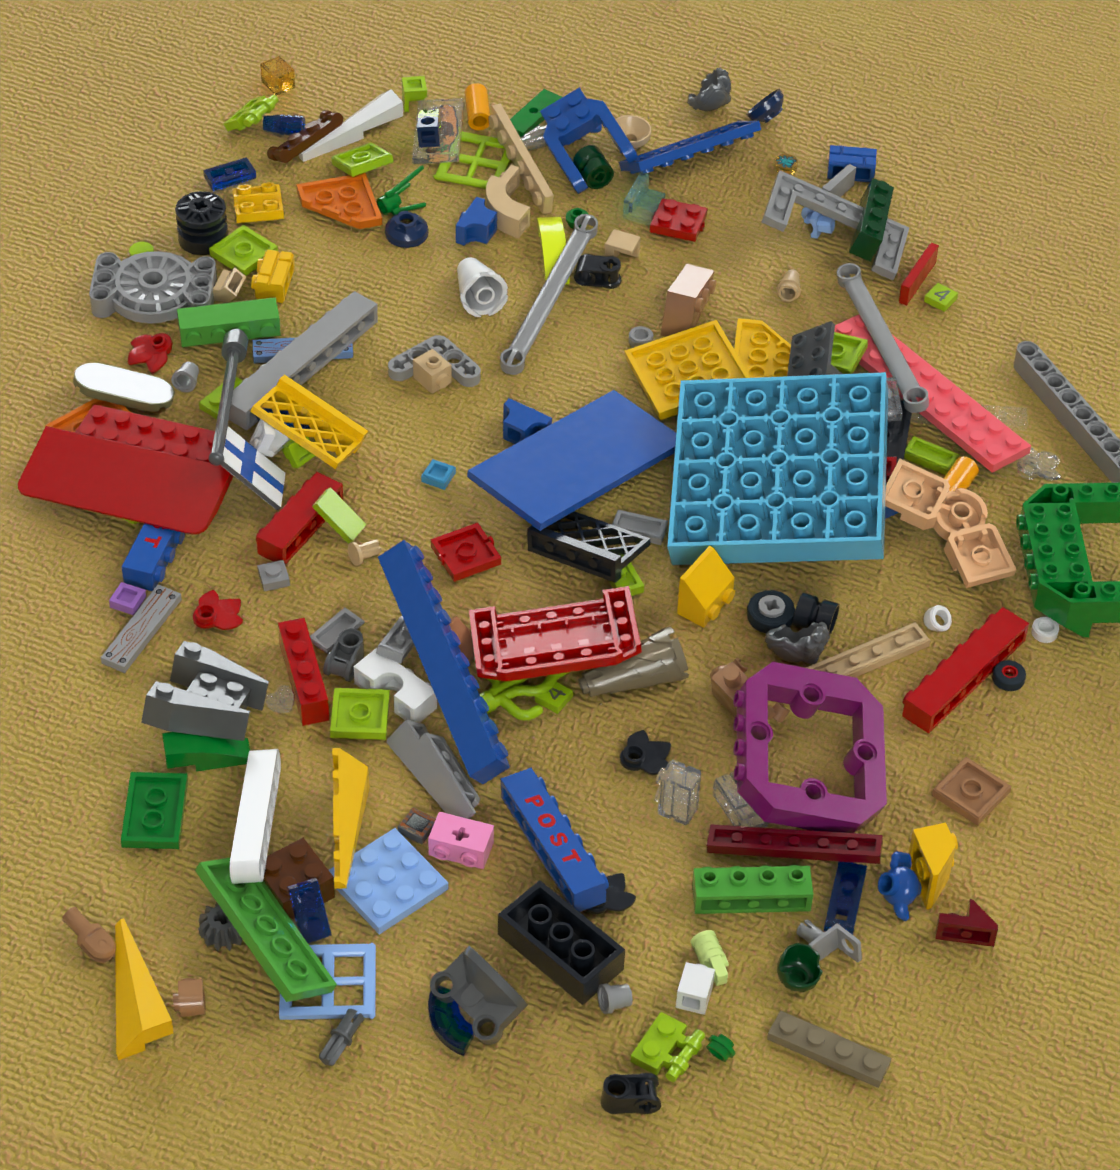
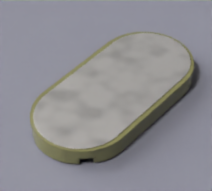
[73,363,175,412]

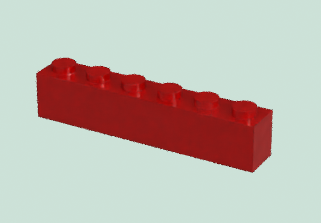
[902,607,1029,734]

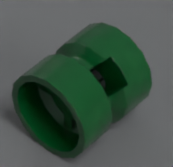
[573,145,614,189]

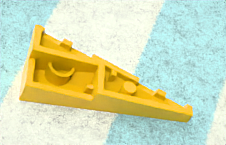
[332,748,370,889]

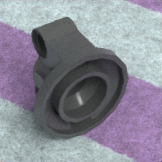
[430,946,528,1045]

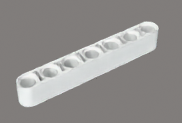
[230,749,281,884]

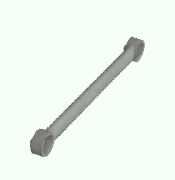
[500,214,598,375]
[837,263,929,413]

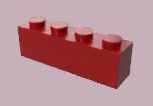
[256,472,344,565]
[278,618,329,726]

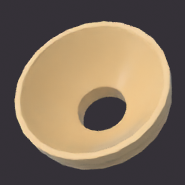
[610,115,651,150]

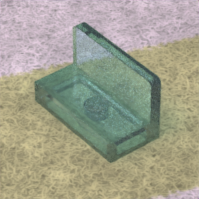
[623,172,665,225]

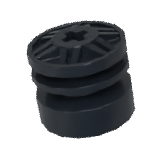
[175,191,228,255]

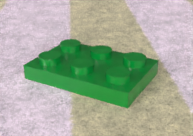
[121,772,188,849]

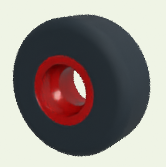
[992,660,1026,691]

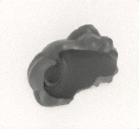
[687,68,731,111]
[765,622,830,665]

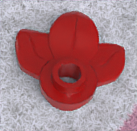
[128,333,173,374]
[193,590,243,630]

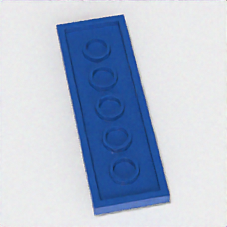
[619,121,761,174]

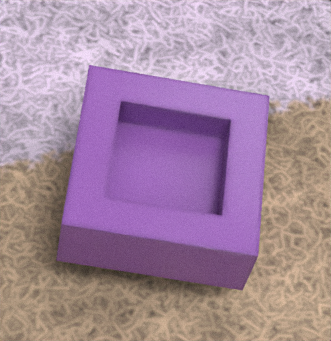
[109,582,146,615]

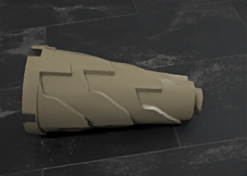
[578,627,689,697]

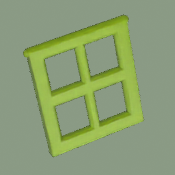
[433,131,511,189]

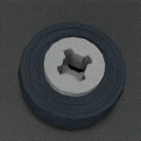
[747,590,795,633]

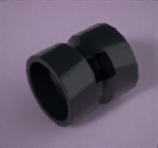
[793,593,840,636]

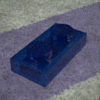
[203,157,256,191]
[287,878,332,943]

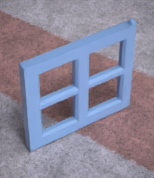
[279,943,376,1020]

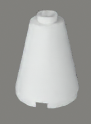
[457,257,508,317]

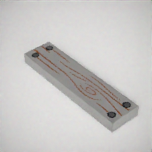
[101,585,182,673]

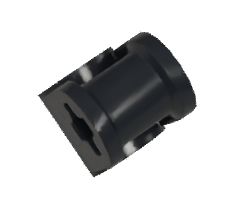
[574,254,621,289]
[601,1073,661,1114]

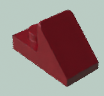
[935,899,998,947]

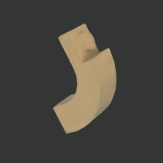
[486,164,530,239]

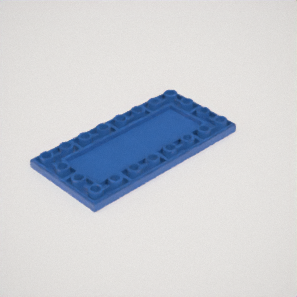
[467,390,676,531]

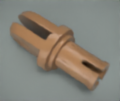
[62,907,116,963]

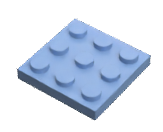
[329,828,448,935]

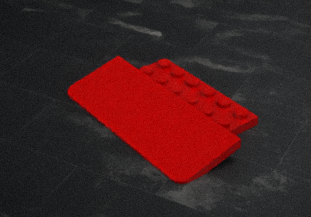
[18,404,234,535]

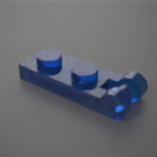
[824,862,868,935]

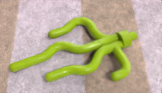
[479,672,570,721]

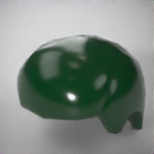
[777,943,823,992]

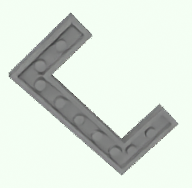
[762,170,909,280]

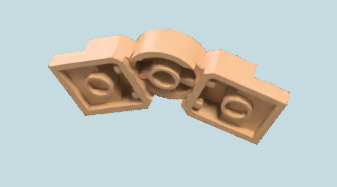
[885,459,1017,588]

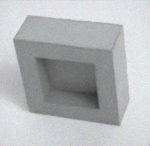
[257,560,290,591]

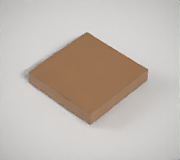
[932,757,1012,826]

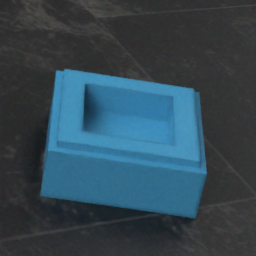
[421,459,456,490]

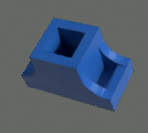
[456,197,497,246]
[503,398,552,444]

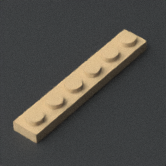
[489,104,554,214]

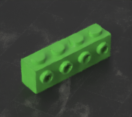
[177,297,281,347]
[692,865,813,914]

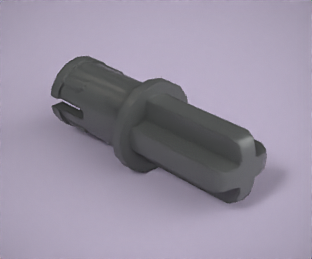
[319,1009,364,1066]

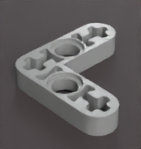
[388,335,481,387]

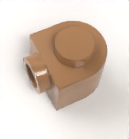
[173,978,206,1017]

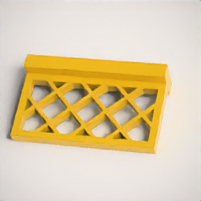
[250,374,368,469]

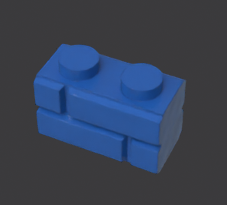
[827,145,877,182]

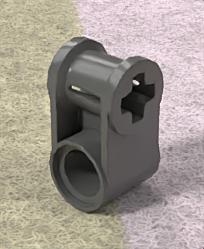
[323,628,364,682]

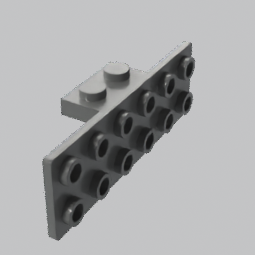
[787,321,842,376]

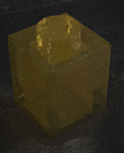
[260,56,295,96]

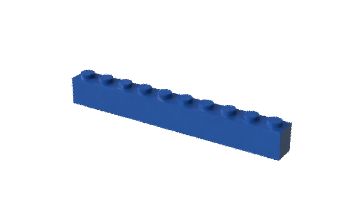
[378,540,510,785]

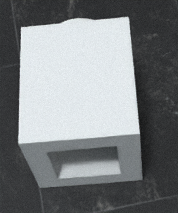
[676,962,715,1015]

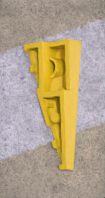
[115,918,174,1060]

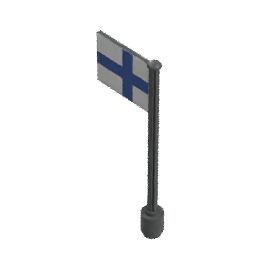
[208,329,286,511]

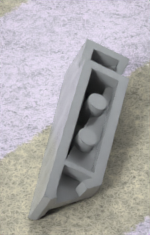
[387,719,480,819]

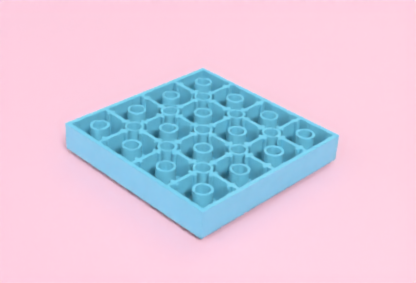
[667,372,888,565]

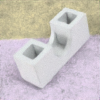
[354,648,437,723]

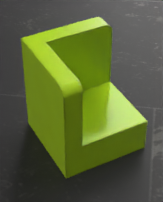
[402,76,427,113]

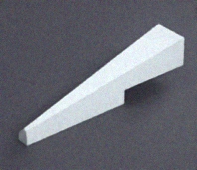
[299,90,403,162]

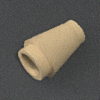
[777,269,801,302]

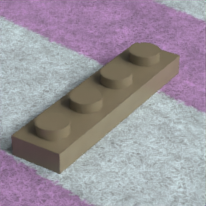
[767,1010,892,1088]

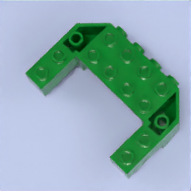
[1016,482,1120,637]

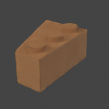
[661,264,716,337]

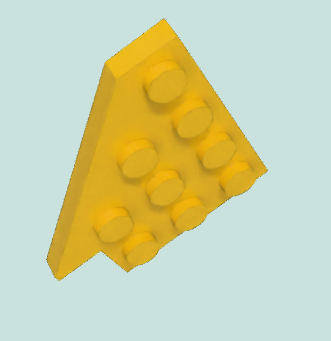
[734,318,791,378]

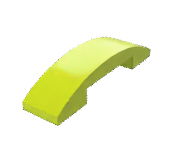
[537,217,570,285]

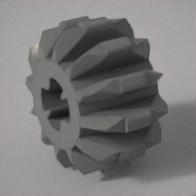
[198,902,242,952]

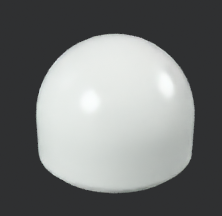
[923,605,952,632]

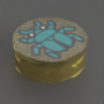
[774,154,798,175]

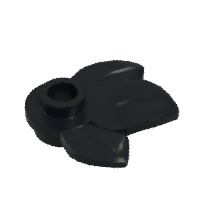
[620,730,671,775]
[585,873,636,914]

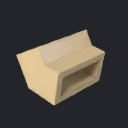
[213,267,246,303]

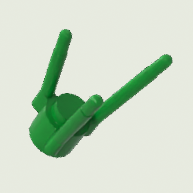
[376,165,426,216]

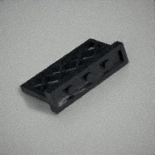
[527,511,651,583]

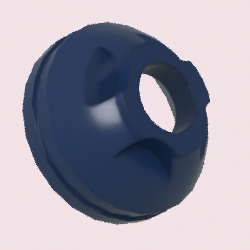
[746,88,784,123]
[385,211,429,248]

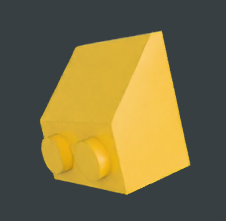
[677,546,735,628]
[908,822,958,910]

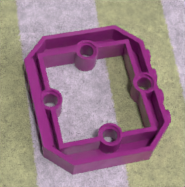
[733,662,887,833]

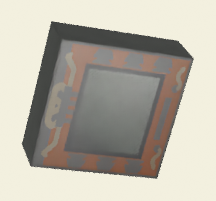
[398,807,436,845]

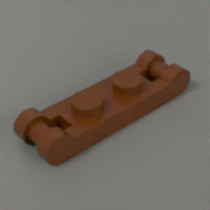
[267,110,343,163]

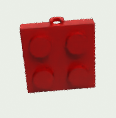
[650,198,708,242]
[430,522,502,582]

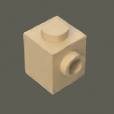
[413,349,452,394]

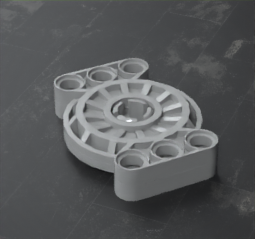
[89,251,217,323]

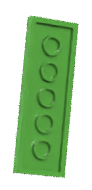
[195,857,337,1002]

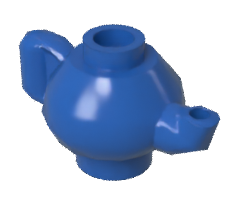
[878,851,922,921]

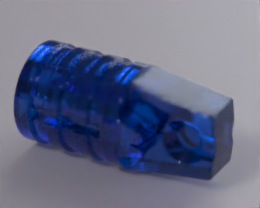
[262,114,306,136]

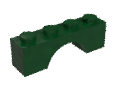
[849,178,894,262]

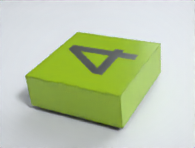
[924,283,958,312]
[535,682,573,714]

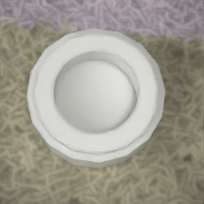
[1031,617,1059,643]

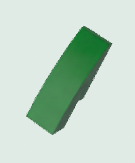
[162,732,250,772]

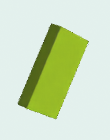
[904,436,960,475]
[312,487,366,544]

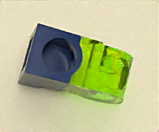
[417,108,441,148]

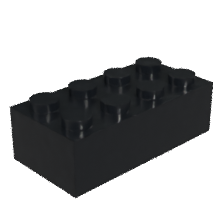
[498,880,625,1005]

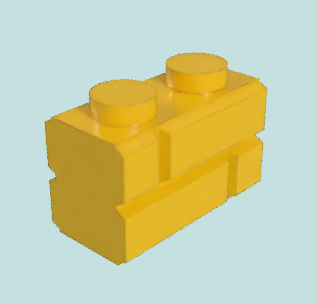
[251,249,295,303]

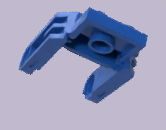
[540,87,639,194]

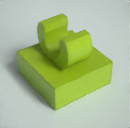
[282,437,315,468]

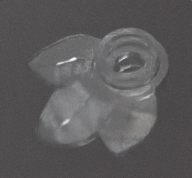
[1017,447,1061,480]

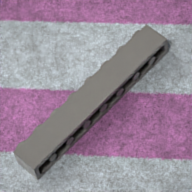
[229,291,378,430]

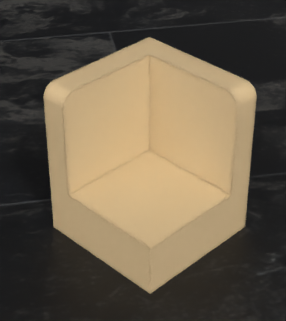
[605,229,641,264]

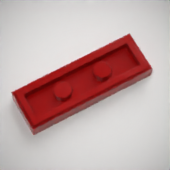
[899,243,939,306]

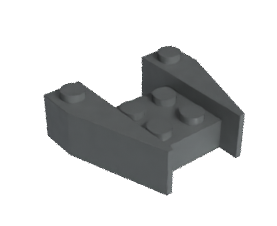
[141,641,269,741]

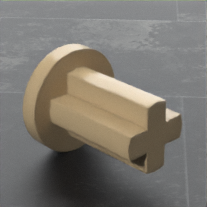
[348,539,382,566]

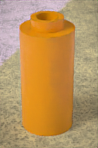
[465,83,490,130]
[944,457,979,492]

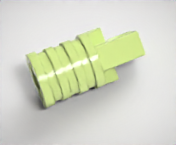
[690,930,729,986]

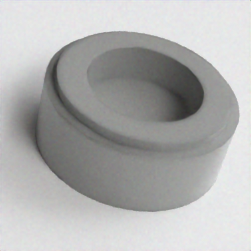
[628,326,653,348]

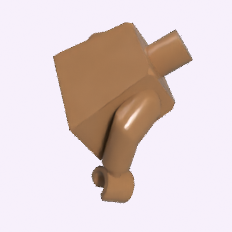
[710,658,791,723]

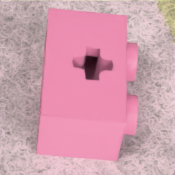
[428,812,494,869]

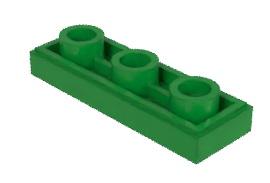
[510,89,562,139]

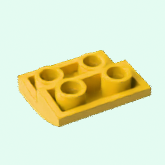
[232,182,284,223]

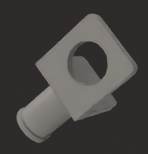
[796,920,862,962]

